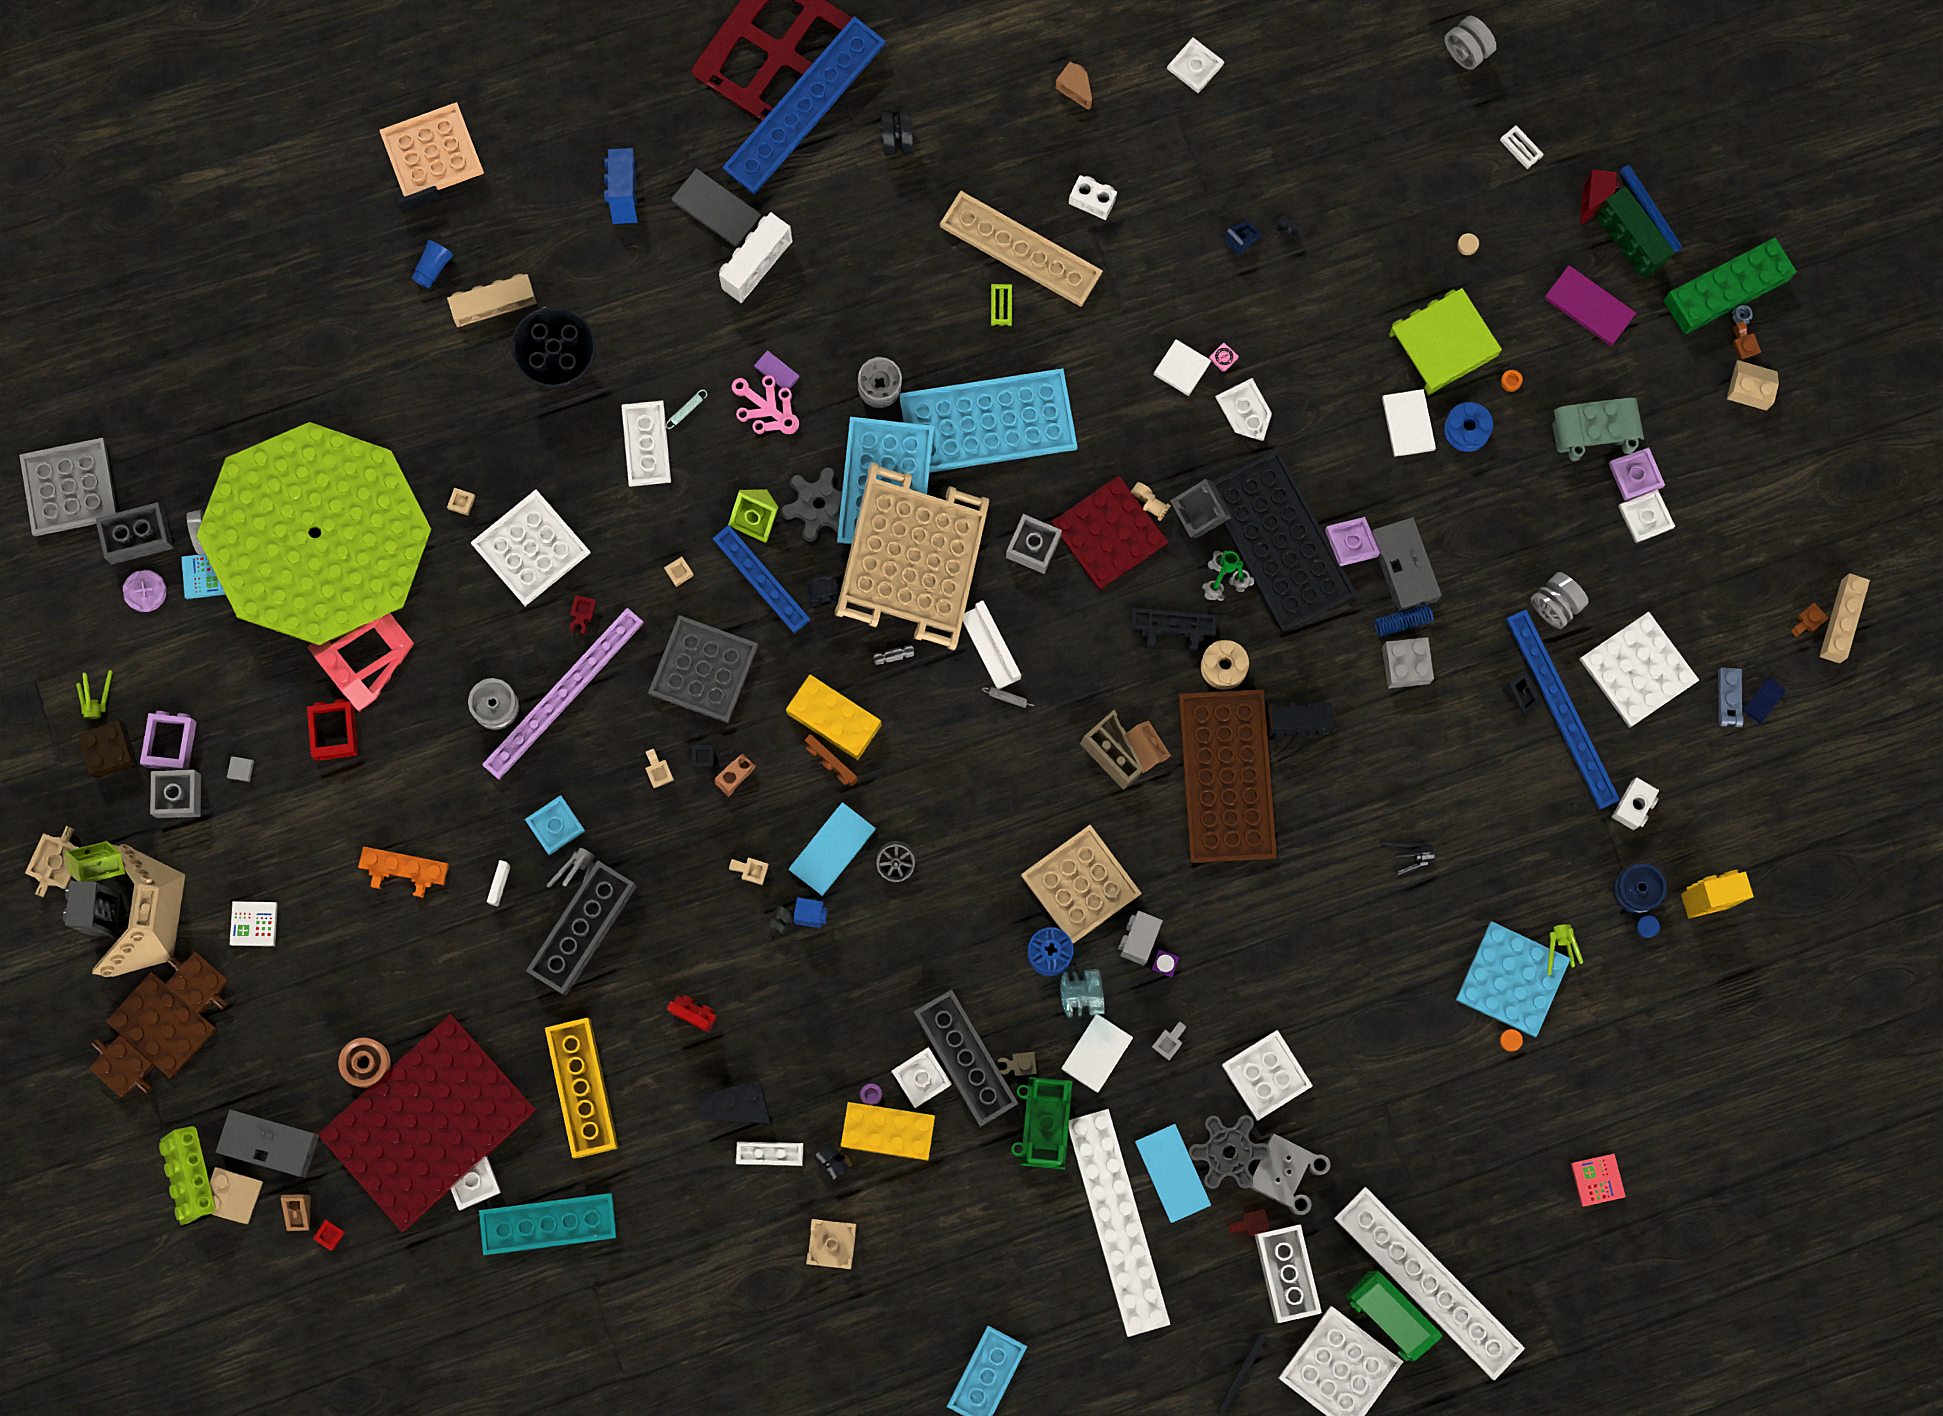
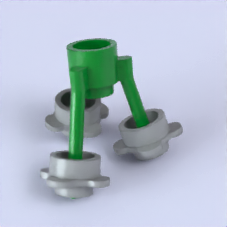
[1202,551,1254,601]

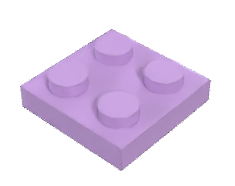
[1609,448,1665,501]
[1325,517,1380,566]

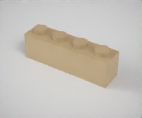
[447,274,537,327]
[1819,573,1870,663]

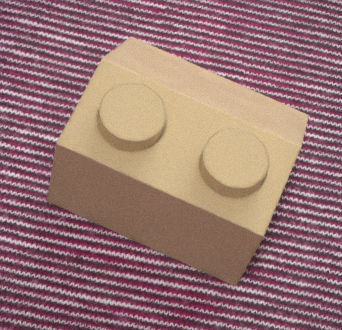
[1727,360,1779,411]
[209,1167,263,1224]

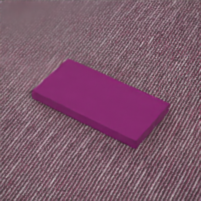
[1544,265,1636,346]

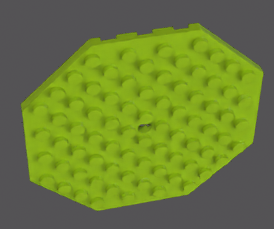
[196,422,431,645]

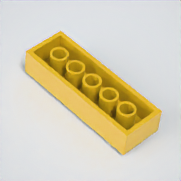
[545,1018,618,1159]

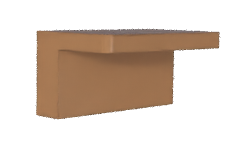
[1125,720,1171,773]

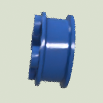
[1444,402,1493,452]

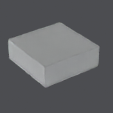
[227,757,254,782]

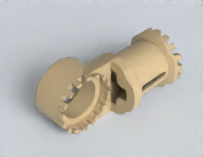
[1131,482,1170,521]

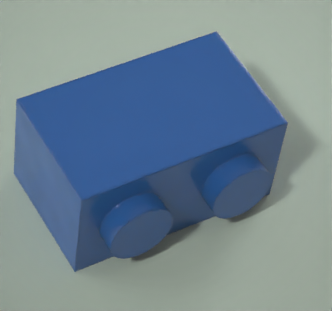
[793,897,828,929]

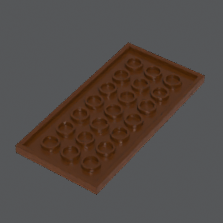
[1178,690,1277,863]

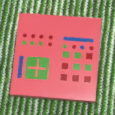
[1571,1154,1625,1207]

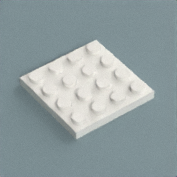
[471,490,590,607]
[1579,612,1699,728]
[1278,1306,1403,1416]

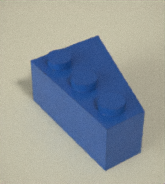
[604,148,637,224]

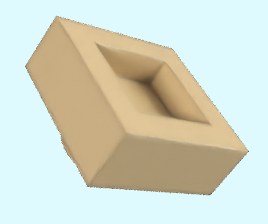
[447,488,475,516]
[664,557,694,587]

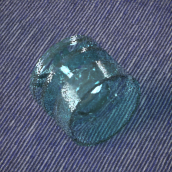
[1060,969,1104,1018]

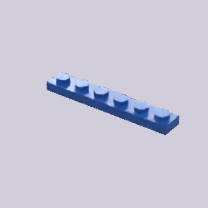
[713,525,810,634]

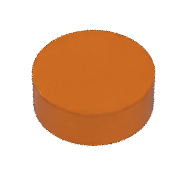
[1501,370,1523,392]
[1500,1029,1523,1052]

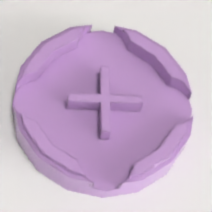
[123,570,167,612]

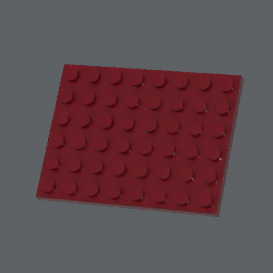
[318,1014,537,1232]

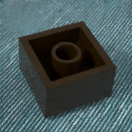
[77,720,138,779]

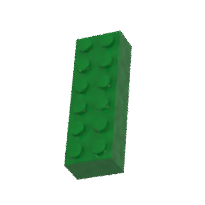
[1663,237,1797,335]

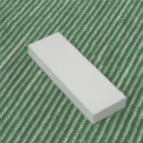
[736,1142,803,1166]

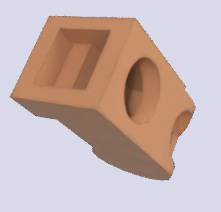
[715,754,755,797]

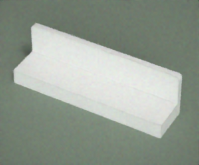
[963,601,1021,689]

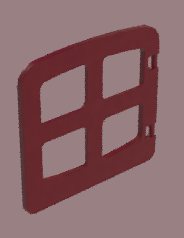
[692,0,852,121]

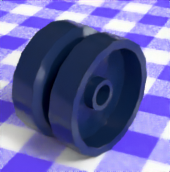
[1613,863,1667,914]

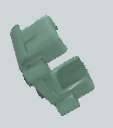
[1552,398,1644,461]

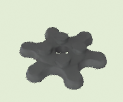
[781,468,842,542]
[1189,1115,1270,1189]

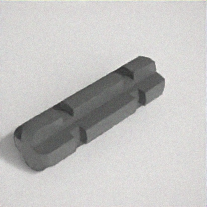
[873,644,914,665]

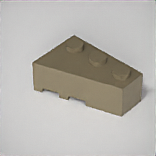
[1080,709,1143,790]

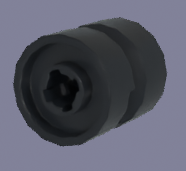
[813,1140,854,1182]

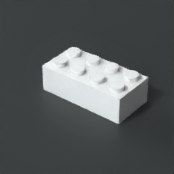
[719,212,792,303]
[1255,1225,1322,1323]

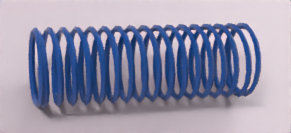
[1375,604,1433,637]

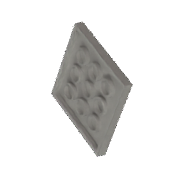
[19,438,117,536]

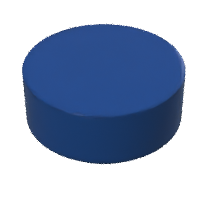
[1636,916,1660,938]

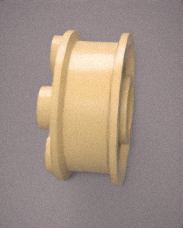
[1201,640,1249,690]

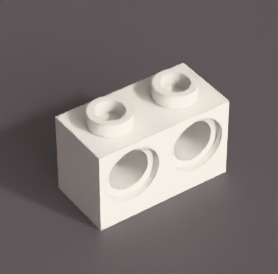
[1069,175,1117,220]

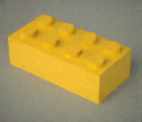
[786,675,881,760]
[1681,870,1754,919]
[841,1102,935,1161]

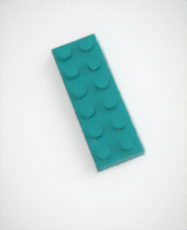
[479,1193,617,1255]

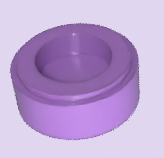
[860,1084,882,1106]

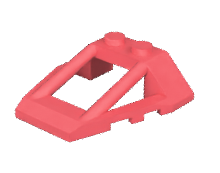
[307,613,414,712]

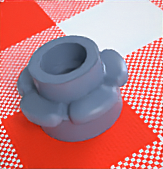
[1732,305,1753,324]

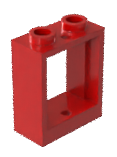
[307,699,358,761]

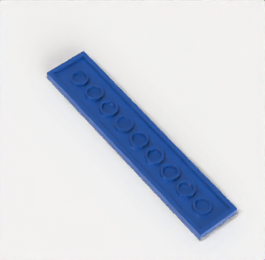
[722,16,886,195]

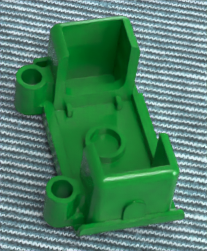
[1011,1077,1072,1170]

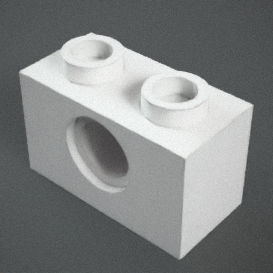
[1612,778,1659,830]

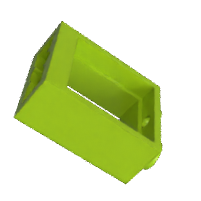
[64,841,125,882]

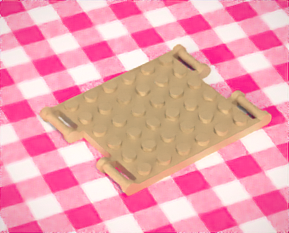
[835,462,989,650]

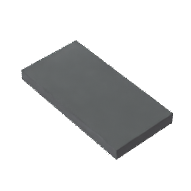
[671,168,762,248]

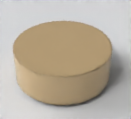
[1457,233,1479,255]

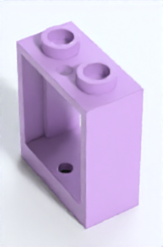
[140,711,197,771]

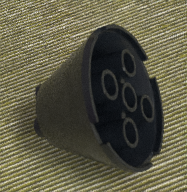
[511,306,596,388]

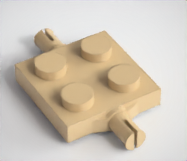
[25,826,79,897]

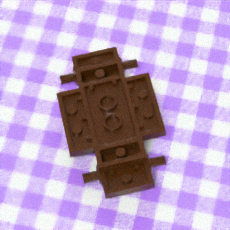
[89,952,229,1098]

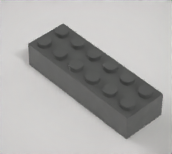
[526,861,637,996]
[914,989,1018,1127]

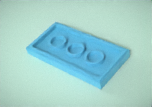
[789,802,876,896]
[1135,1124,1211,1223]
[947,1326,1027,1416]

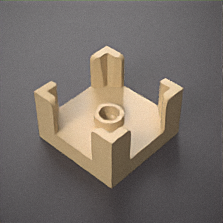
[806,1219,857,1269]

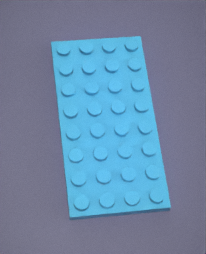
[899,369,1077,473]

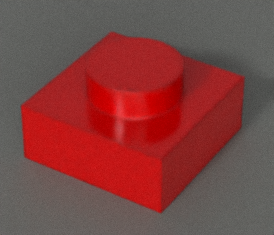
[313,1220,345,1251]

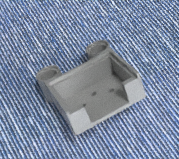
[1250,1134,1330,1215]

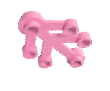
[732,375,799,434]

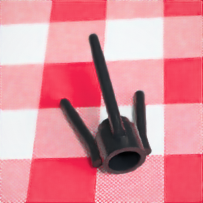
[1380,841,1435,875]

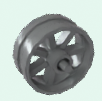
[876,841,915,882]

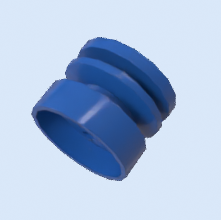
[1027,927,1073,976]

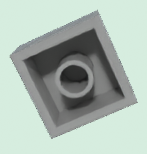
[1006,514,1062,574]
[1382,637,1434,688]
[150,770,201,818]
[1118,911,1163,965]

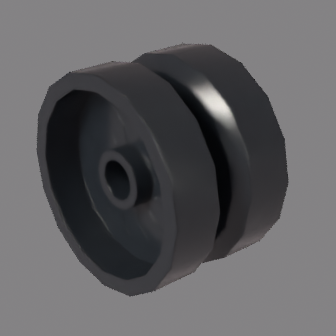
[880,108,913,156]

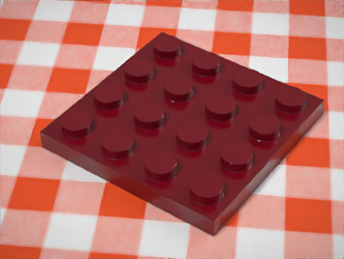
[1051,476,1168,591]

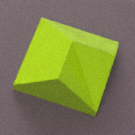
[728,489,778,543]

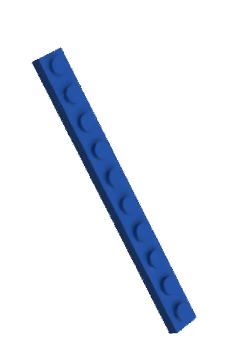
[1506,610,1620,810]

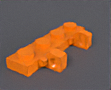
[358,847,449,898]

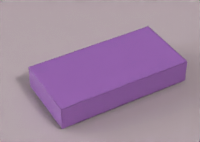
[754,350,800,393]

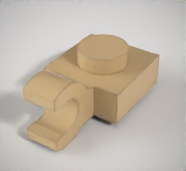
[645,749,674,788]
[729,858,769,885]

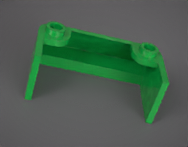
[1344,1271,1442,1362]

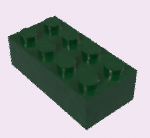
[1596,187,1675,279]

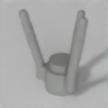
[547,848,595,888]

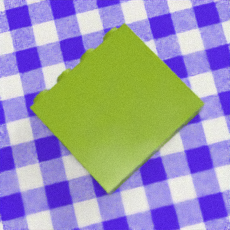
[1389,288,1502,395]

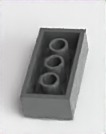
[63,881,121,937]

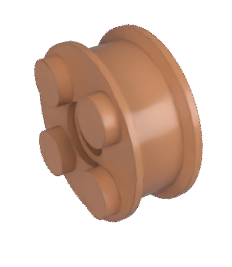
[338,1038,391,1088]

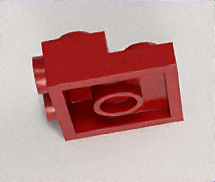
[667,995,717,1033]

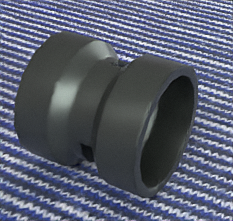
[766,905,794,935]

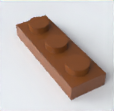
[805,734,858,786]

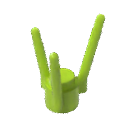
[76,670,113,719]
[1547,924,1583,975]

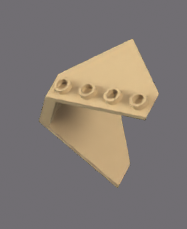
[92,844,185,977]

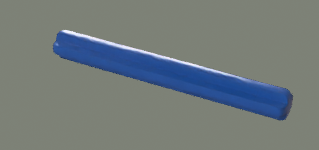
[1620,165,1682,253]

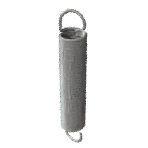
[982,687,1034,708]

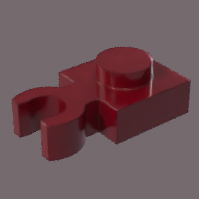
[570,595,597,635]

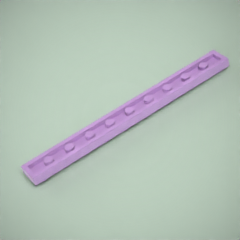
[482,608,643,780]

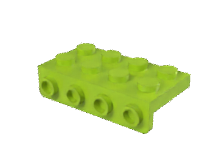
[159,1126,215,1225]

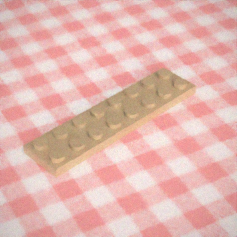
[940,191,1103,307]

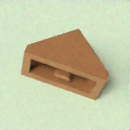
[281,1195,311,1231]

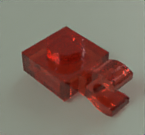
[1228,1209,1270,1236]

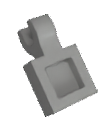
[1152,1022,1186,1060]

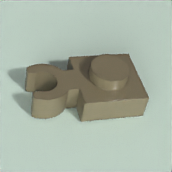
[998,1052,1037,1076]

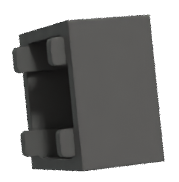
[1170,479,1232,538]

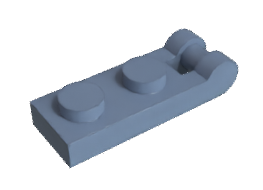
[1718,668,1743,727]

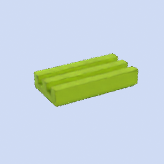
[991,284,1012,326]

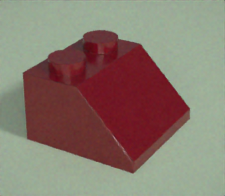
[1580,169,1619,224]

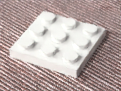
[1222,1030,1312,1121]

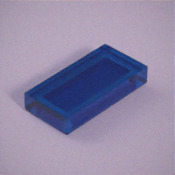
[1743,677,1786,724]

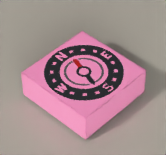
[1209,343,1239,372]

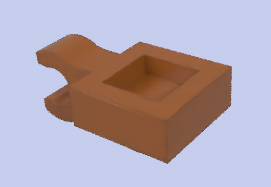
[1732,321,1761,361]
[1790,603,1828,637]

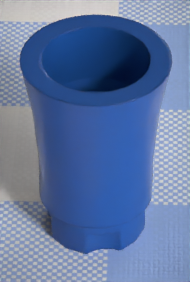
[412,240,453,289]

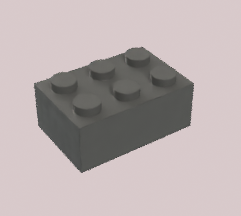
[95,502,174,565]

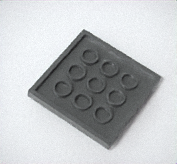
[648,615,759,723]

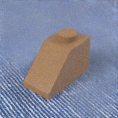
[1055,61,1092,110]

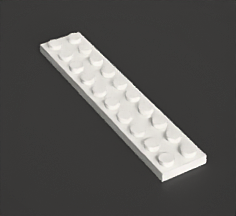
[1068,1109,1170,1337]
[1334,1187,1525,1380]

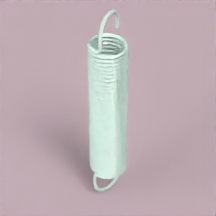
[666,390,707,429]

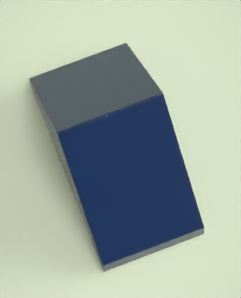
[1224,221,1261,256]

